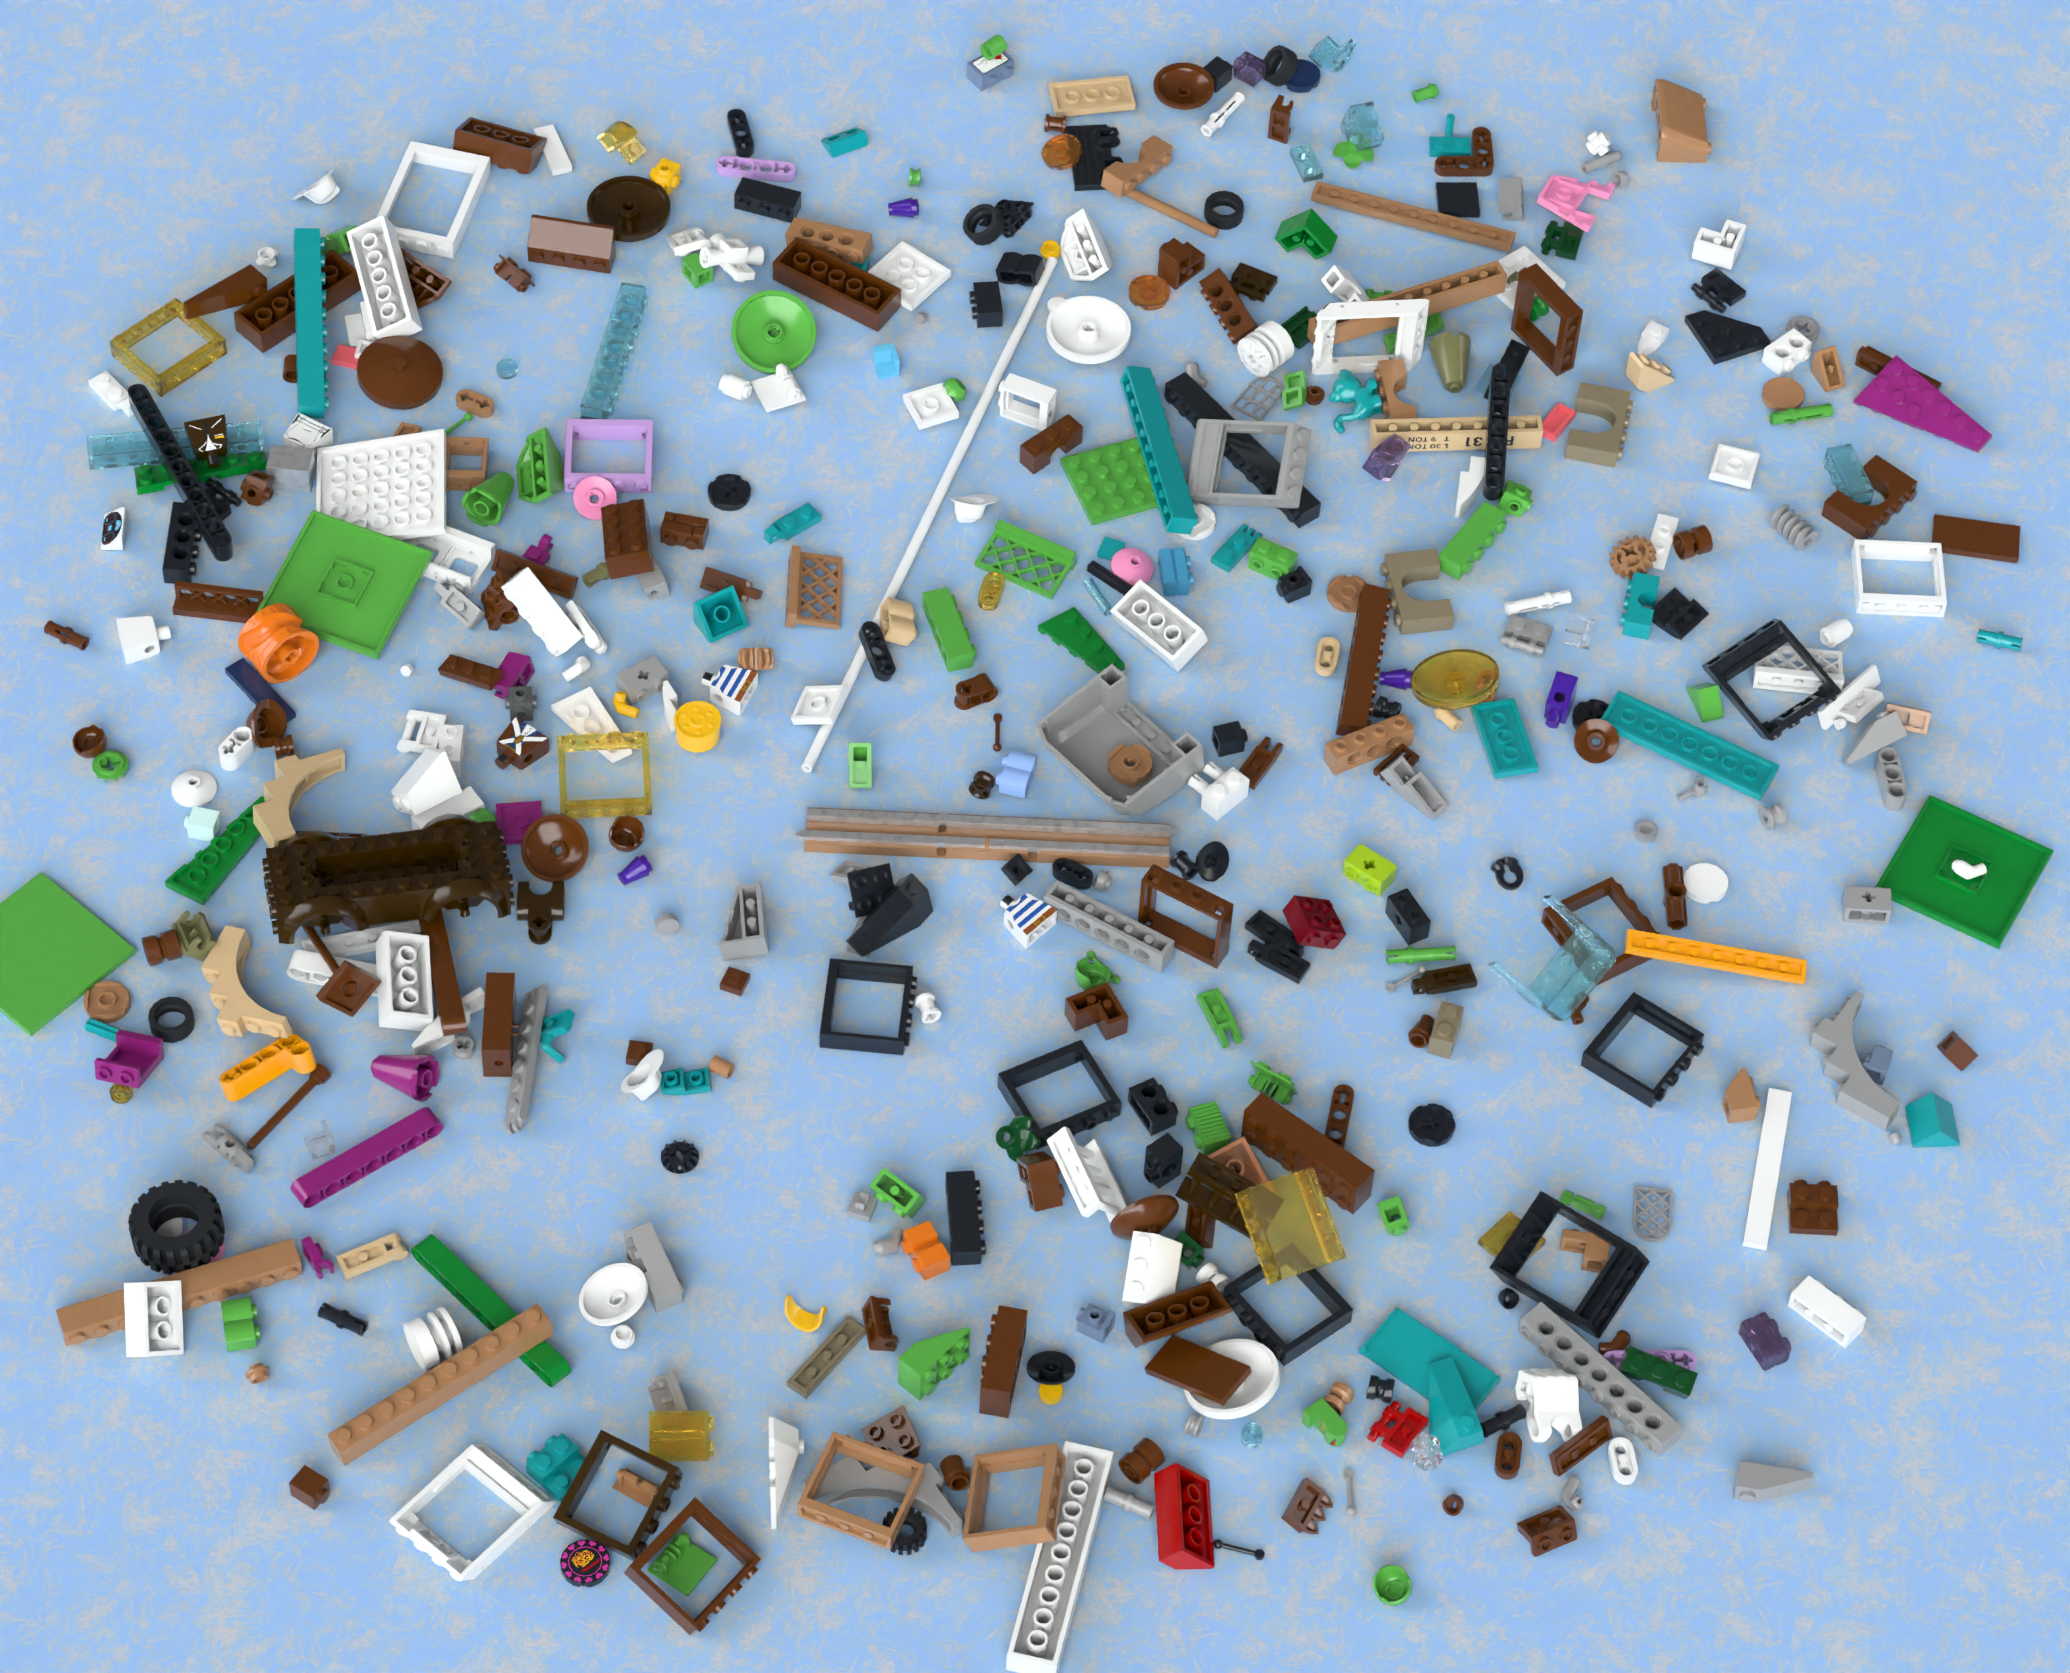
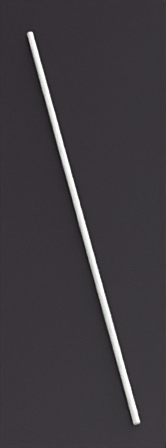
[801,257,1058,772]

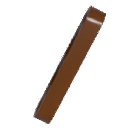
[1324,1084,1354,1149]

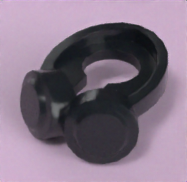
[1490,857,1523,890]

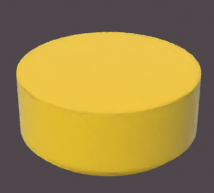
[1038,1384,1063,1405]

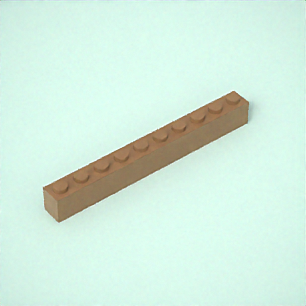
[1307,261,1507,345]
[56,1239,303,1346]
[327,1303,554,1466]

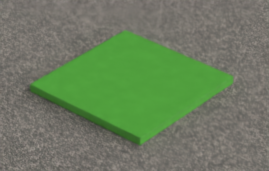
[256,510,433,660]
[0,872,136,1037]

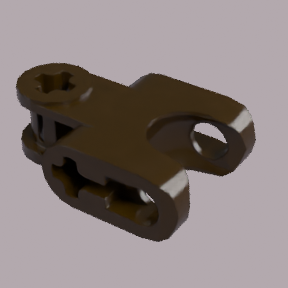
[517,881,565,945]

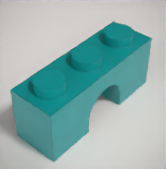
[1620,572,1660,640]

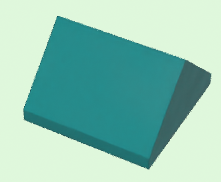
[693,585,749,643]
[1905,1092,1960,1148]

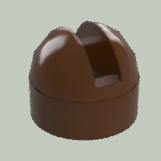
[1442,1494,1464,1516]

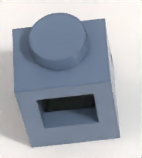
[1863,1045,1893,1085]
[1076,1303,1115,1343]

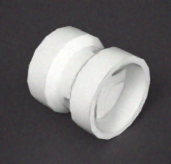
[1196,1262,1230,1293]

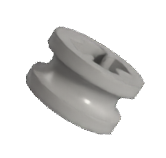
[453,1036,474,1060]
[1184,1412,1204,1437]

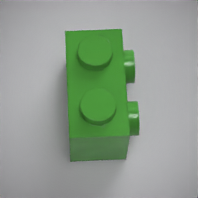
[1248,537,1298,581]
[869,1167,926,1219]

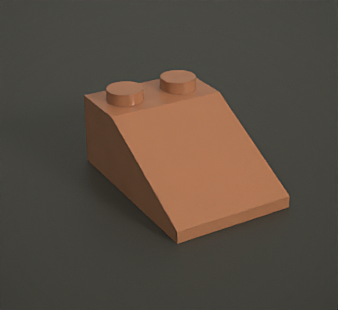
[1208,1136,1276,1213]

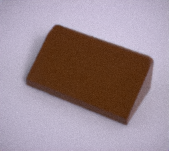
[1185,1204,1216,1248]

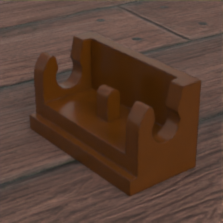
[1268,94,1294,144]
[862,1296,899,1352]

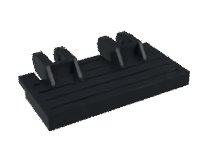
[1066,124,1123,191]

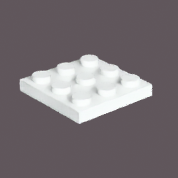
[868,241,951,312]
[1496,246,1566,311]

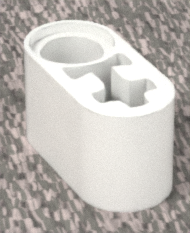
[218,726,255,771]

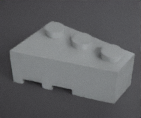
[719,882,769,961]
[624,1221,685,1313]

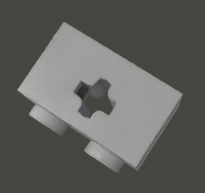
[616,655,669,706]
[1842,886,1892,924]

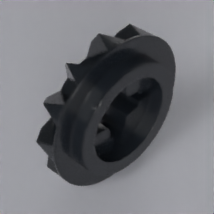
[661,1139,699,1174]

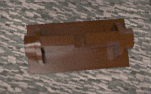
[493,255,535,292]

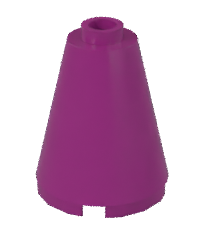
[371,1054,439,1102]

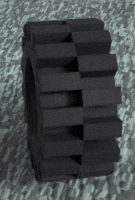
[882,1507,927,1555]

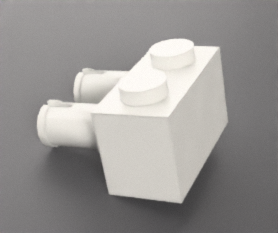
[1188,761,1250,821]

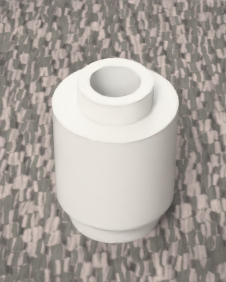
[719,374,752,401]
[1820,619,1853,648]

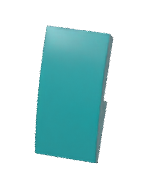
[660,1067,712,1095]

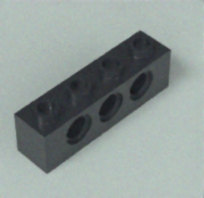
[162,502,202,584]

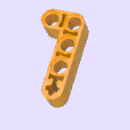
[219,1034,317,1102]

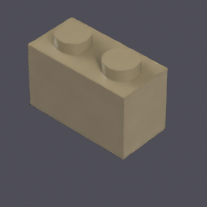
[1428,1001,1464,1059]

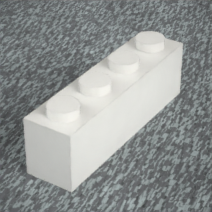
[501,567,583,657]

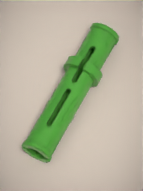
[1769,403,1834,426]
[1385,945,1456,965]

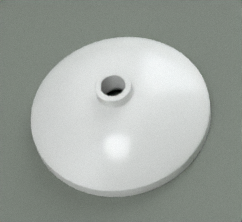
[579,1263,648,1326]

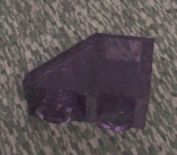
[1362,433,1412,481]

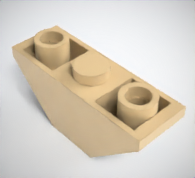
[1626,351,1675,393]

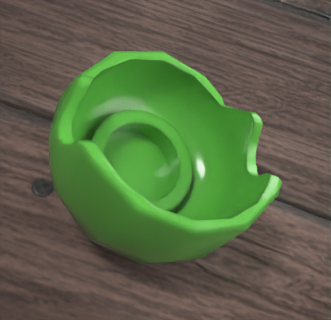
[1075,957,1111,990]
[1373,1564,1412,1606]

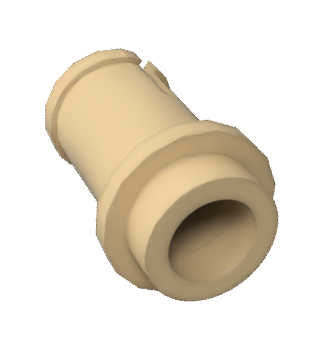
[1434,704,1462,732]

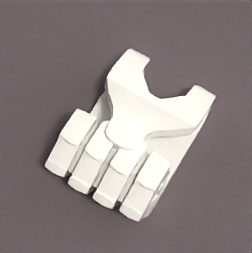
[1515,1368,1583,1442]

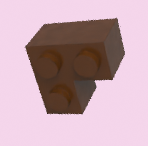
[1157,238,1205,290]
[1064,982,1128,1041]
[1016,1151,1065,1212]

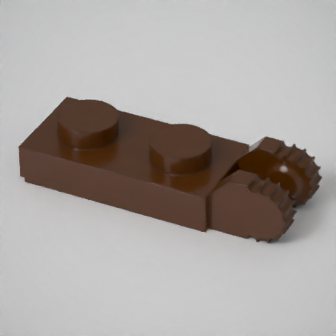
[1239,736,1283,790]

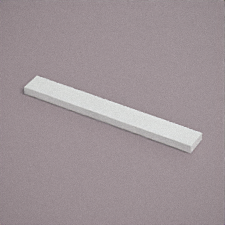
[1742,1088,1792,1251]

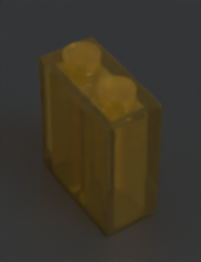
[649,1411,714,1462]

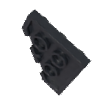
[1684,310,1771,365]

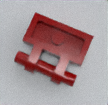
[1367,1401,1429,1458]

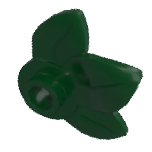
[996,1115,1041,1162]

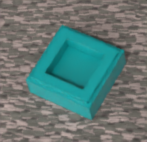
[1097,536,1125,561]

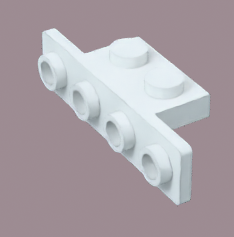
[1818,664,1884,730]

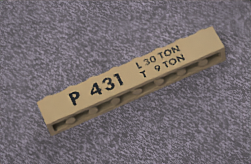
[1368,415,1543,453]

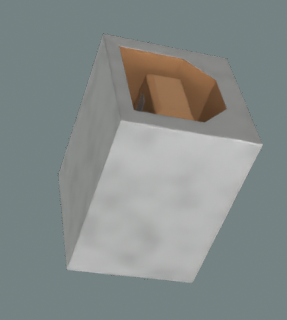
[266,444,316,493]

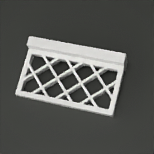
[1753,646,1844,694]

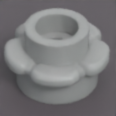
[1093,870,1112,892]

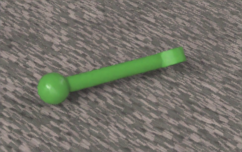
[445,412,473,436]
[1086,951,1121,984]

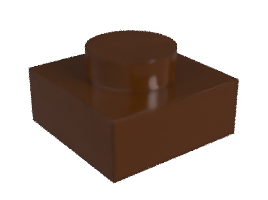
[720,967,750,996]
[626,1040,653,1066]

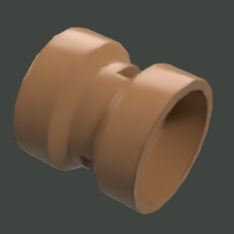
[1323,1382,1354,1416]

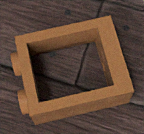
[446,436,489,491]

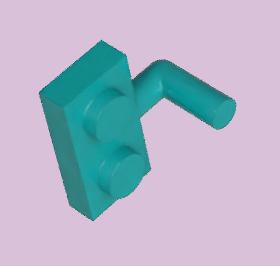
[1429,114,1471,157]
[539,1008,575,1064]

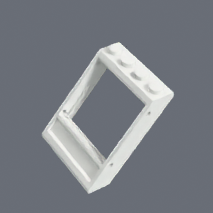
[1311,299,1429,375]
[389,1443,556,1581]

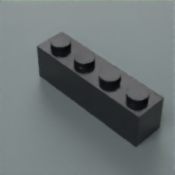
[945,1171,986,1266]

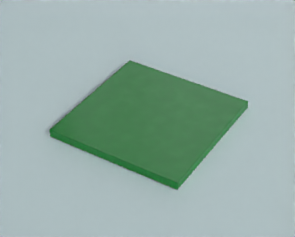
[1875,795,2054,949]

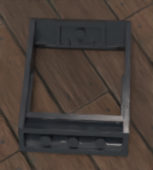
[1702,619,1841,741]
[1489,1191,1650,1339]

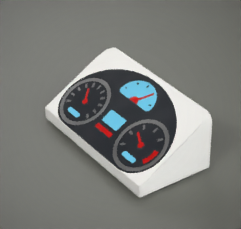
[101,507,127,550]

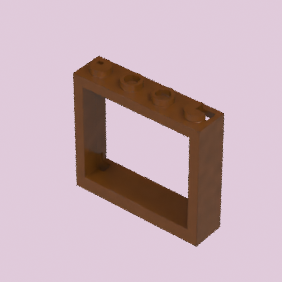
[1511,263,1583,376]
[1138,864,1234,969]
[1541,877,1660,987]
[624,1497,761,1635]

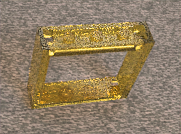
[110,298,227,397]
[557,730,652,819]

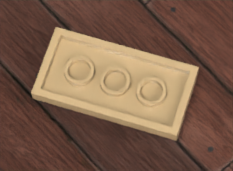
[1048,75,1136,117]

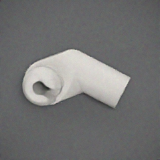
[562,656,590,682]
[1951,860,1987,879]

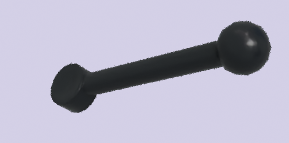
[1213,1539,1265,1560]

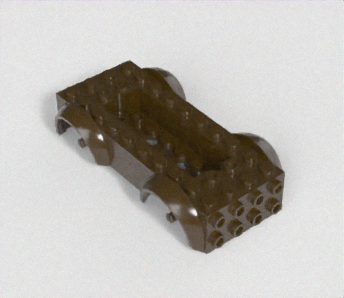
[262,814,515,944]

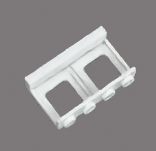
[406,526,496,594]

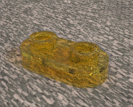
[978,572,1005,611]

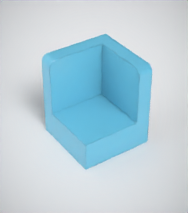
[873,343,900,379]

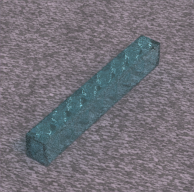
[87,421,264,470]

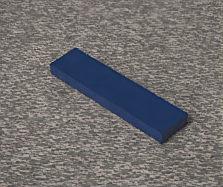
[225,658,296,722]

